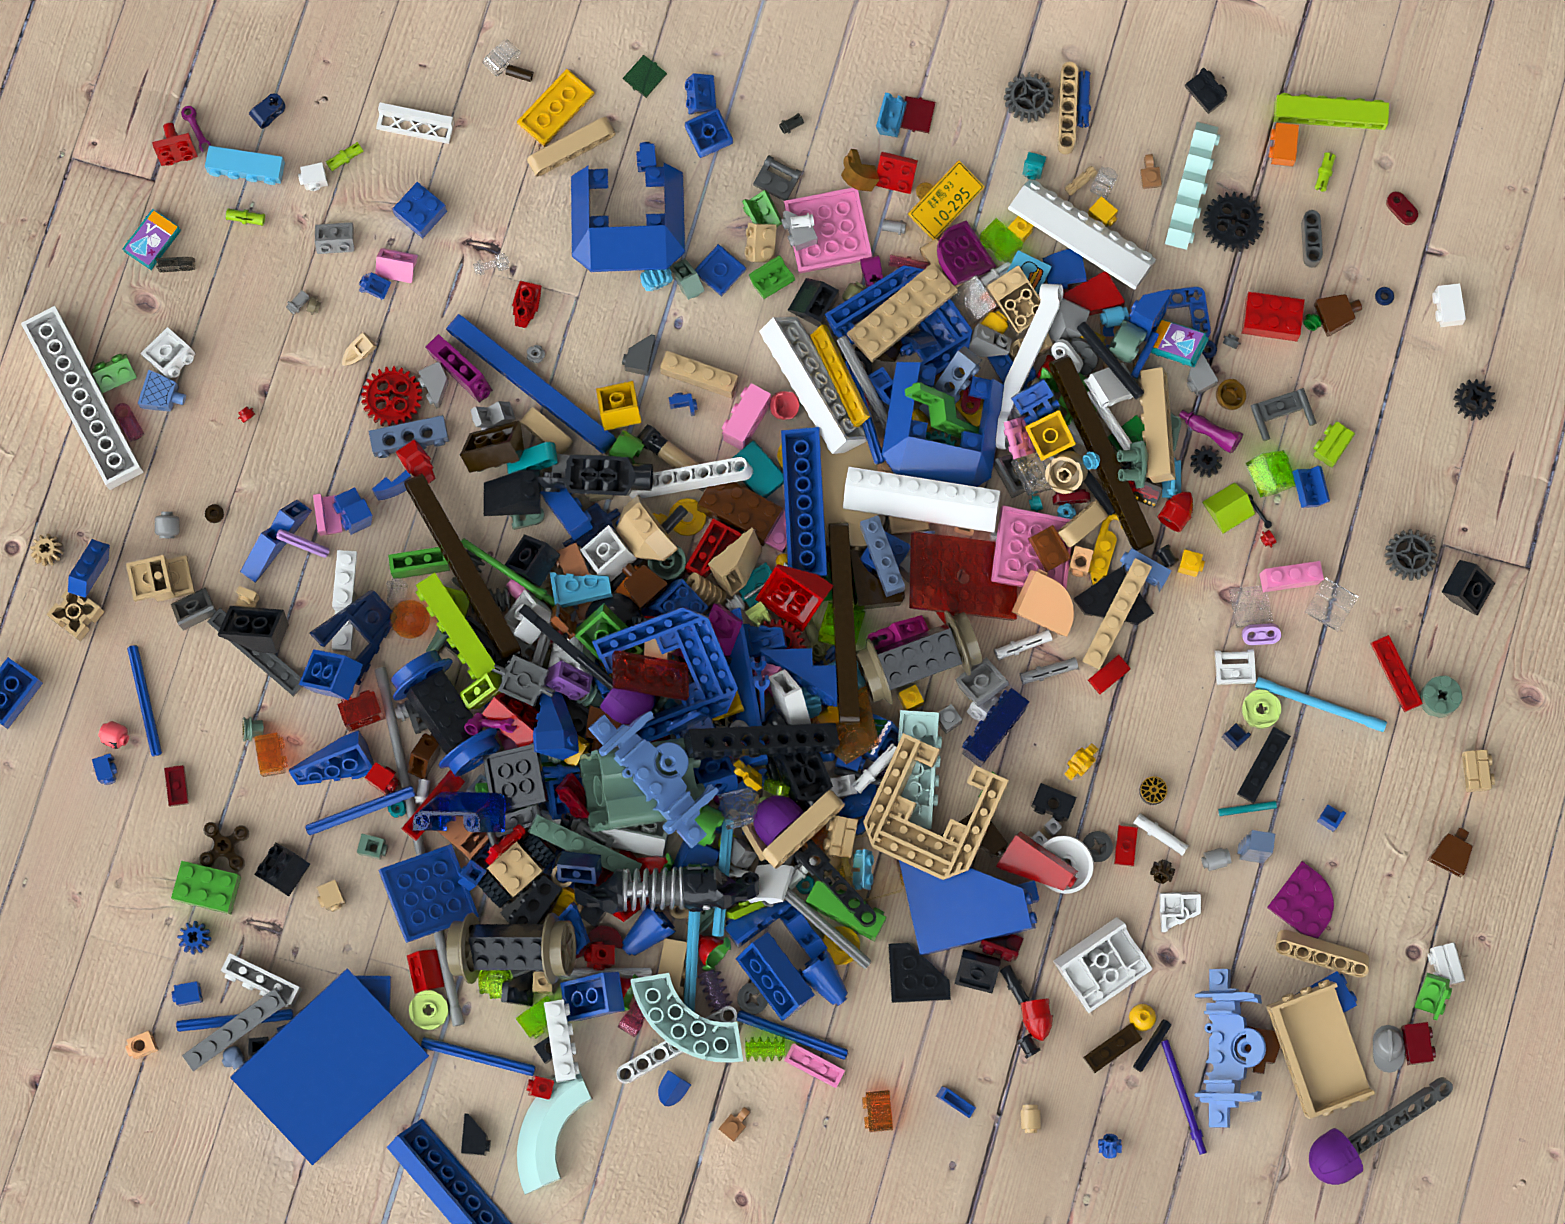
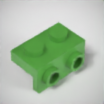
[742,190,782,228]
[749,255,795,299]
[92,354,137,393]

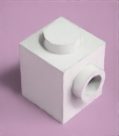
[298,162,328,191]

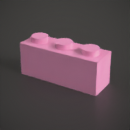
[1259,561,1324,592]

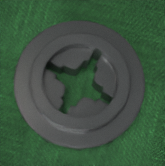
[1083,831,1113,862]
[737,983,768,1014]

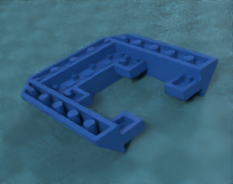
[571,163,685,272]
[825,265,972,405]
[881,362,1004,487]
[592,607,738,742]

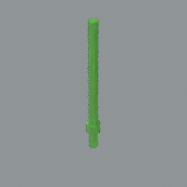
[461,538,555,607]

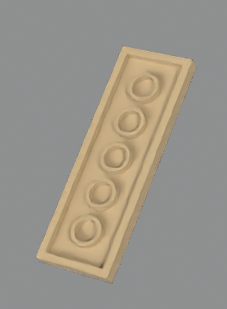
[847,263,958,362]

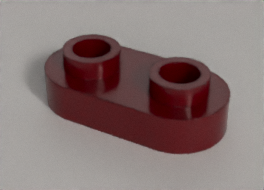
[1386,191,1418,225]
[961,377,981,415]
[1052,489,1091,506]

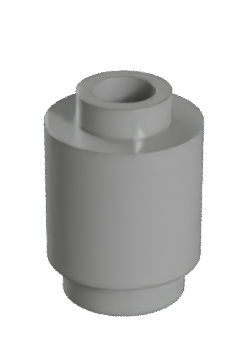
[1201,848,1231,871]

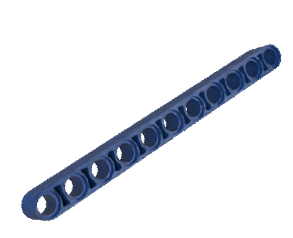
[446,314,617,454]

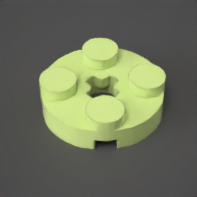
[1242,690,1281,729]
[409,990,449,1030]

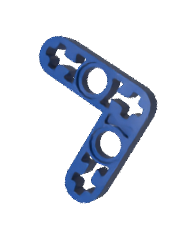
[1158,287,1211,338]

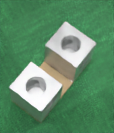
[1031,818,1062,846]

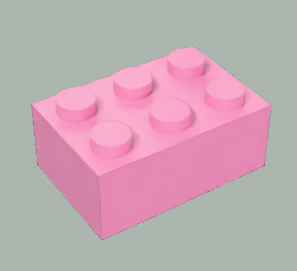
[722,383,771,450]

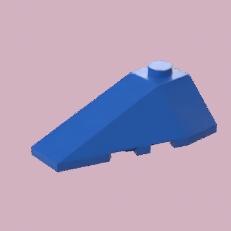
[533,685,579,760]

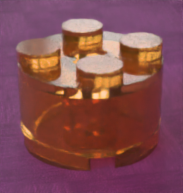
[390,599,430,639]

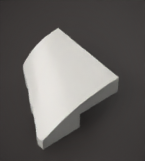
[1159,892,1201,932]

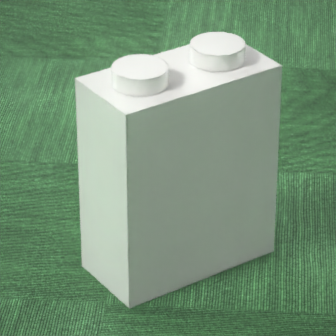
[769,669,811,725]

